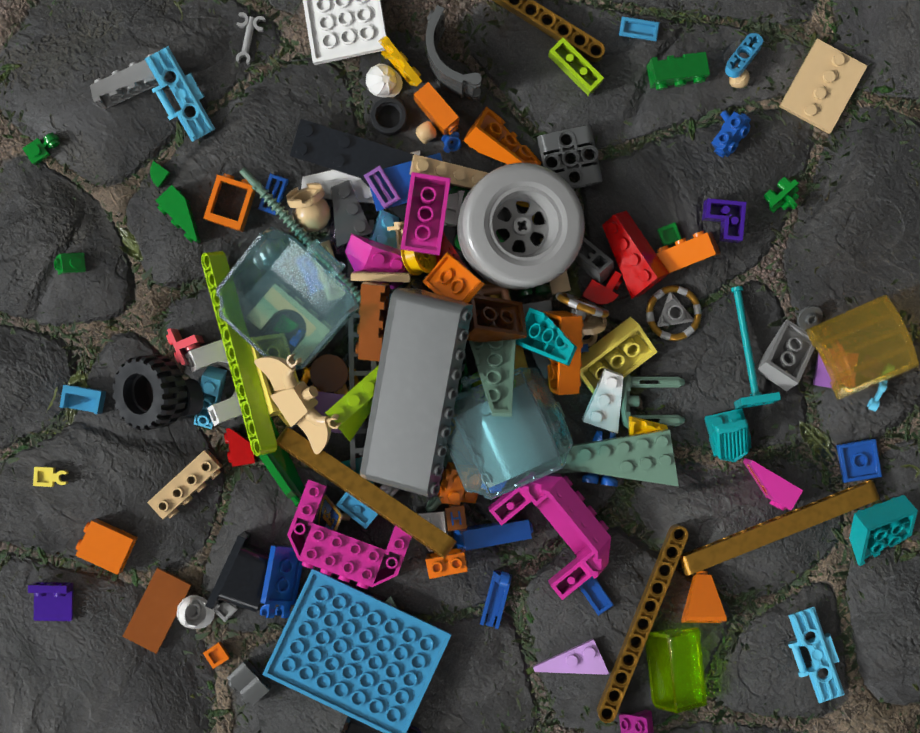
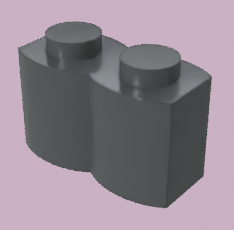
[227,660,272,706]

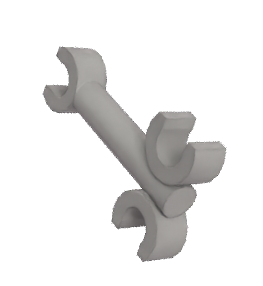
[236,12,266,65]

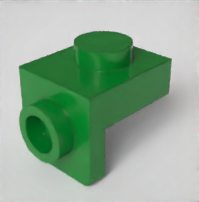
[54,253,86,275]

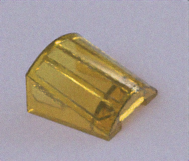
[806,294,919,400]

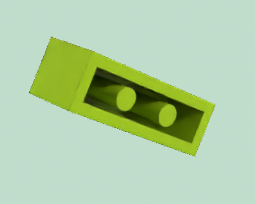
[548,37,604,96]

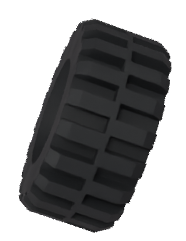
[113,354,187,430]

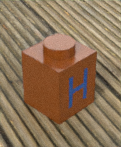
[445,504,467,531]

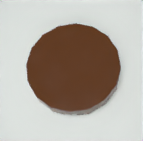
[310,354,349,393]

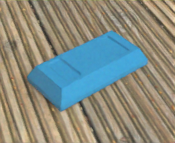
[619,16,660,42]

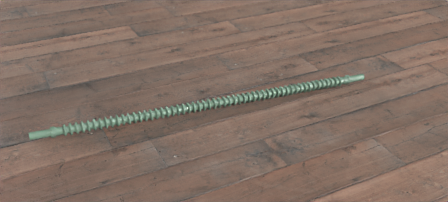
[239,167,455,409]

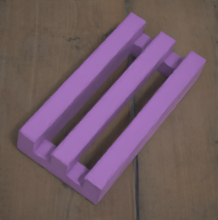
[363,166,401,209]

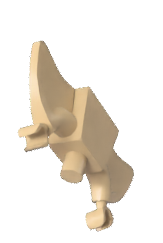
[254,353,341,454]

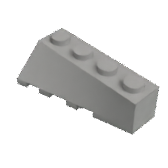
[90,53,173,110]

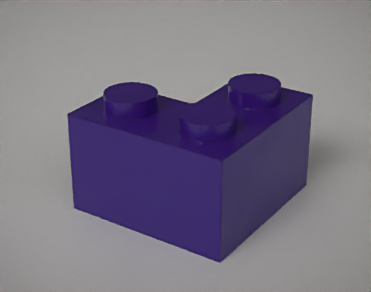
[702,198,746,243]

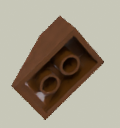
[467,295,527,342]

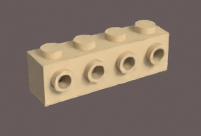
[147,449,223,519]

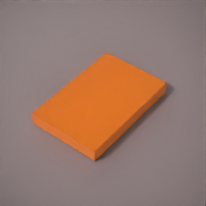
[422,252,484,303]

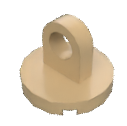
[582,313,607,347]

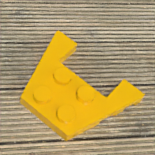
[378,36,422,86]

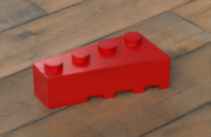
[602,211,669,299]

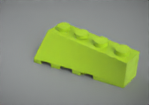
[324,365,379,442]

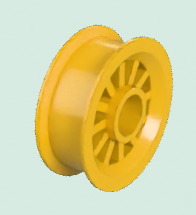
[401,250,437,276]

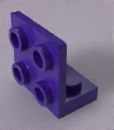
[28,582,73,621]

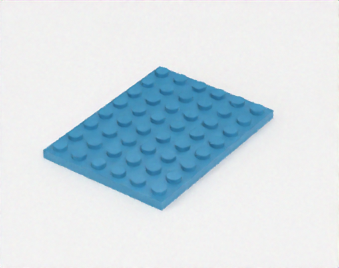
[262,568,452,733]

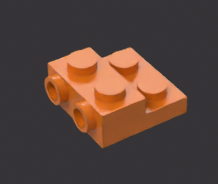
[438,462,483,505]

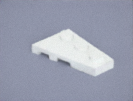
[582,368,623,434]

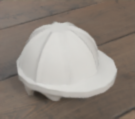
[366,64,403,98]
[177,595,215,629]

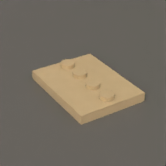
[779,38,867,134]

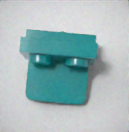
[704,408,752,462]

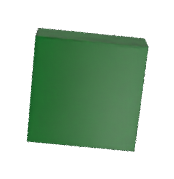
[657,222,682,246]

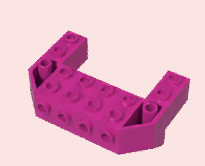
[488,471,611,600]
[287,480,412,589]

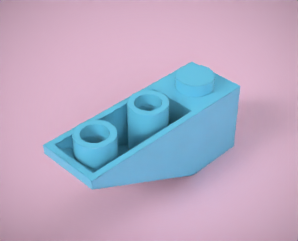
[194,366,227,429]

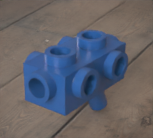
[711,110,751,158]

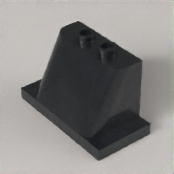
[205,531,270,612]

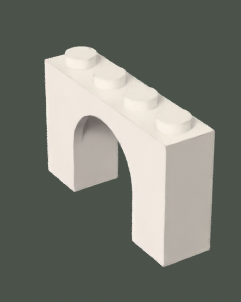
[185,340,242,426]

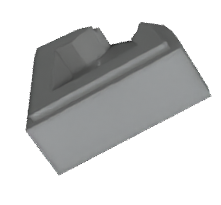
[214,602,239,622]

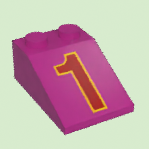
[743,458,803,511]

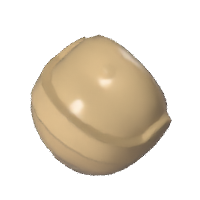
[729,68,750,88]
[416,121,437,144]

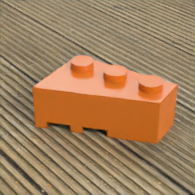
[656,230,720,273]

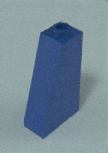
[453,518,533,551]

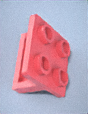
[166,328,205,366]

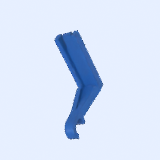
[480,570,512,629]

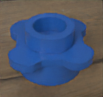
[441,131,462,153]

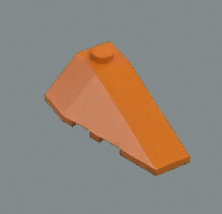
[464,106,541,165]

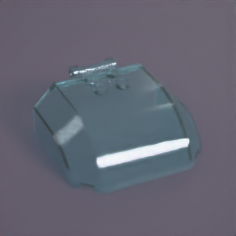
[216,227,359,369]
[446,367,573,500]

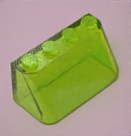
[646,627,707,713]

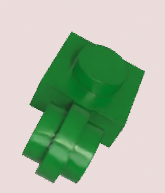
[22,133,60,165]

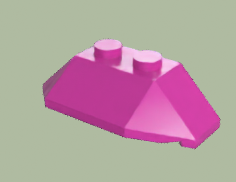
[345,233,412,289]

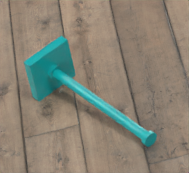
[731,286,781,409]

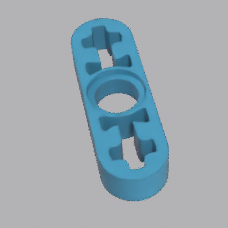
[725,33,763,78]

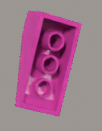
[400,172,451,255]

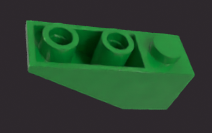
[155,185,201,244]

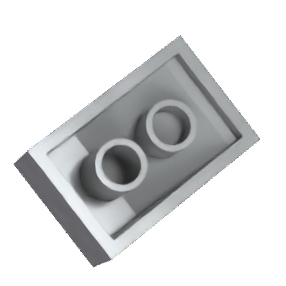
[755,319,818,391]

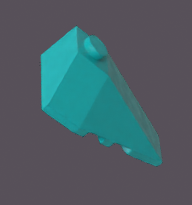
[516,308,577,366]

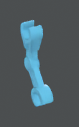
[867,363,895,412]

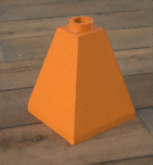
[681,571,727,623]

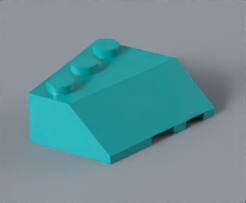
[849,495,918,566]

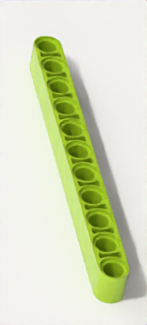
[201,251,277,456]

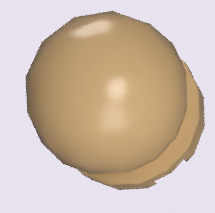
[286,183,331,233]

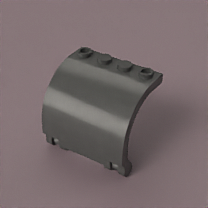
[426,5,482,101]

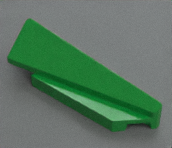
[259,417,305,507]

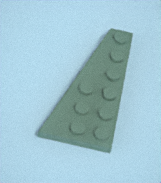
[468,339,516,417]
[556,429,679,487]

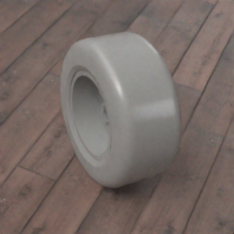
[457,163,585,290]

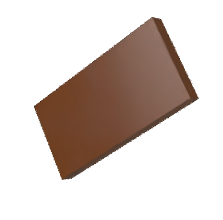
[122,567,192,654]

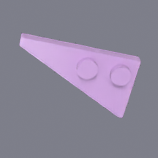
[532,639,609,675]

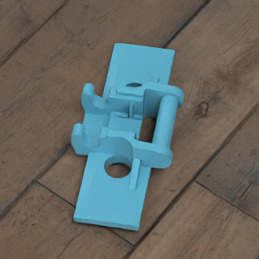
[145,46,215,142]
[788,606,845,703]

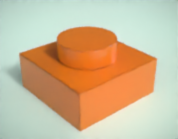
[203,642,230,669]

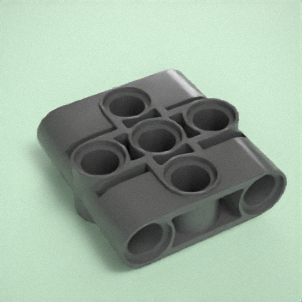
[537,125,603,189]

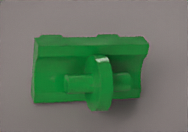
[764,177,799,213]

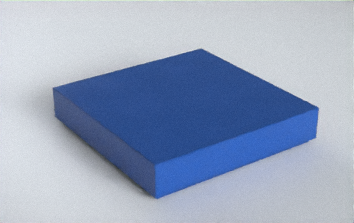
[836,439,882,483]

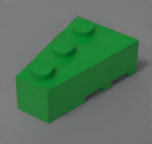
[647,52,710,90]

